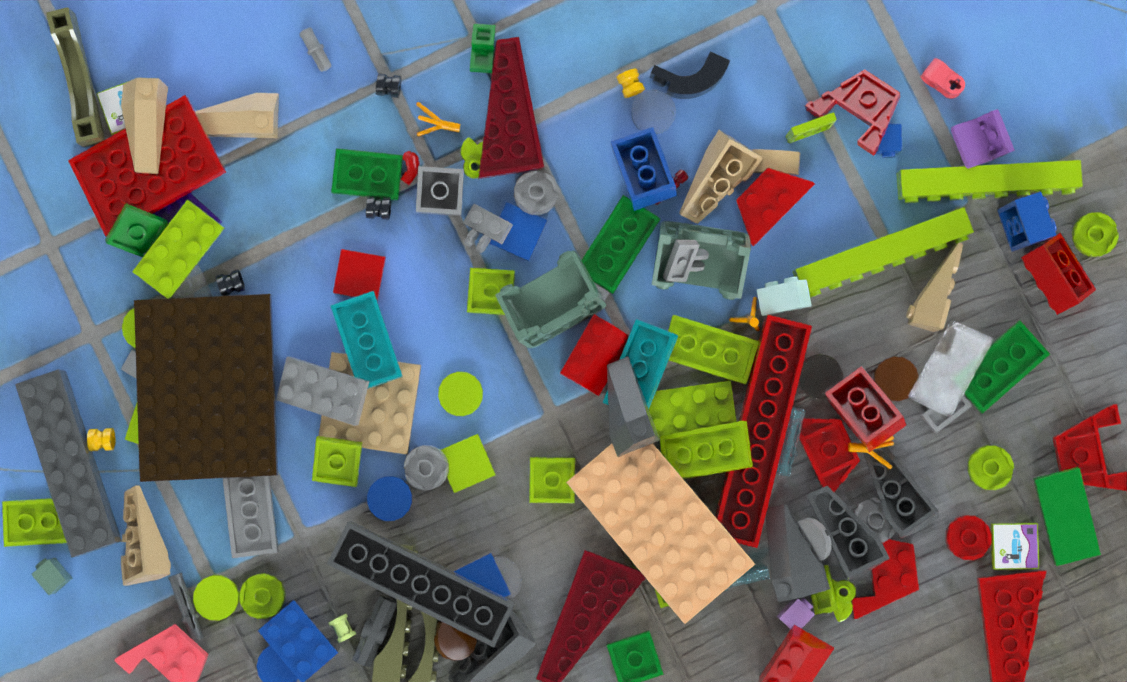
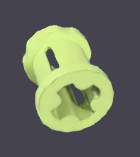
[328,613,356,643]

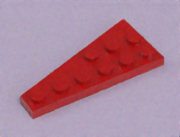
[977,570,1047,682]

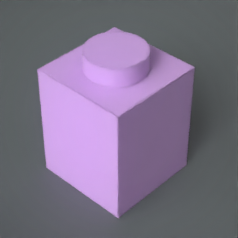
[777,598,815,630]

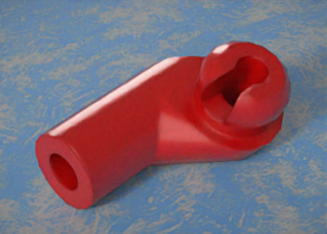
[400,151,420,186]

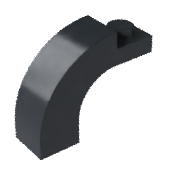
[649,51,731,99]

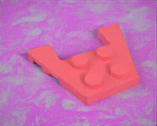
[114,624,209,682]

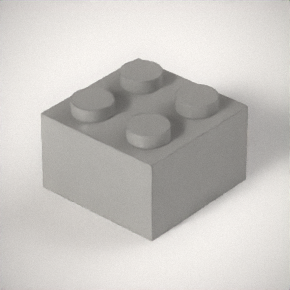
[416,166,464,216]

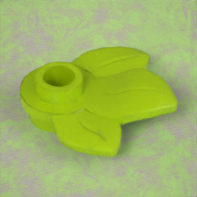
[460,137,483,179]
[828,579,856,622]

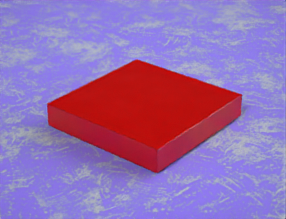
[333,249,386,302]

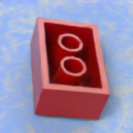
[825,366,906,453]

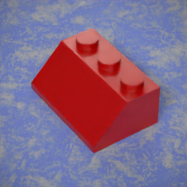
[1021,233,1096,315]
[560,314,629,396]
[759,624,834,682]

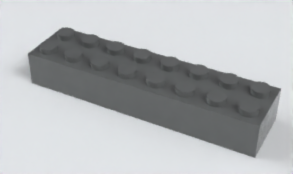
[15,369,122,558]
[327,521,515,647]

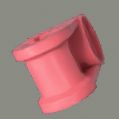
[920,58,965,99]

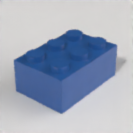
[611,127,677,211]
[997,192,1057,252]
[258,600,339,682]

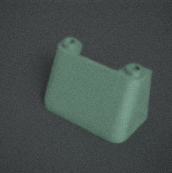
[652,221,751,300]
[495,250,606,348]

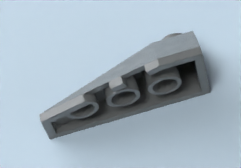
[607,356,660,457]
[807,486,890,581]
[448,611,536,682]

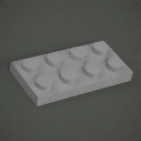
[276,357,369,426]
[223,476,279,558]

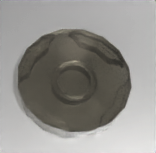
[799,354,843,399]

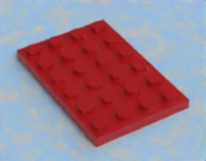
[68,95,226,237]

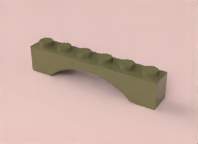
[46,7,105,148]
[372,543,418,682]
[407,611,439,682]

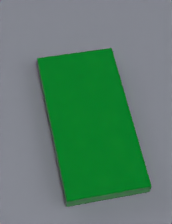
[581,195,661,294]
[951,320,1050,414]
[1033,467,1101,566]

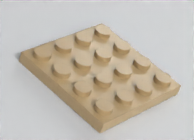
[319,352,421,455]

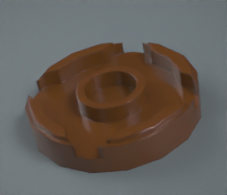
[873,357,919,401]
[434,621,477,661]

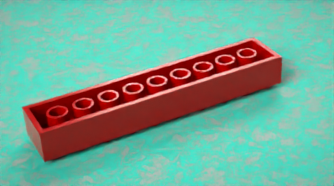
[715,315,812,548]

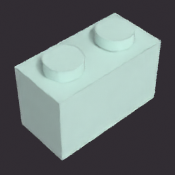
[757,276,812,316]

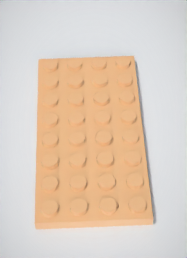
[566,443,755,624]

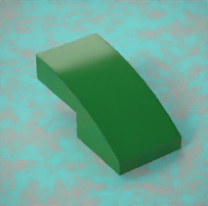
[470,23,496,73]

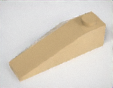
[121,78,168,174]
[195,93,279,138]
[679,130,763,224]
[906,243,963,332]
[121,485,171,586]

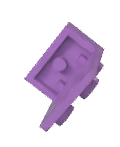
[951,109,1015,169]

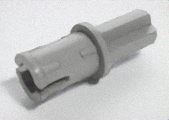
[299,28,331,72]

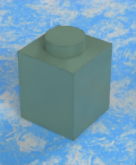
[31,558,73,595]

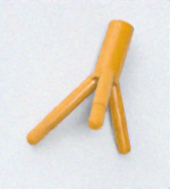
[416,102,461,136]
[729,297,760,332]
[848,436,894,469]

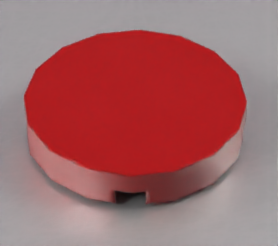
[945,515,992,560]

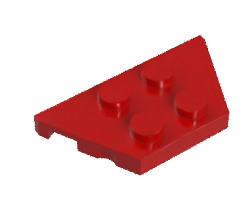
[736,167,815,246]
[790,418,860,492]

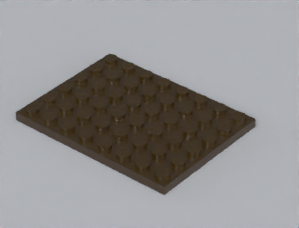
[134,294,278,482]

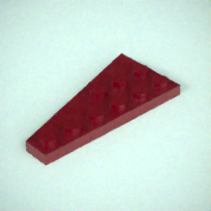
[478,37,544,179]
[536,550,646,682]

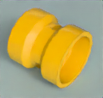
[616,68,645,98]
[87,428,116,451]

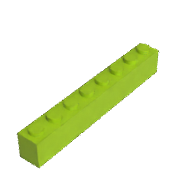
[896,160,1083,203]
[792,207,974,298]

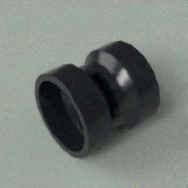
[376,73,402,98]
[366,196,391,220]
[216,269,245,296]

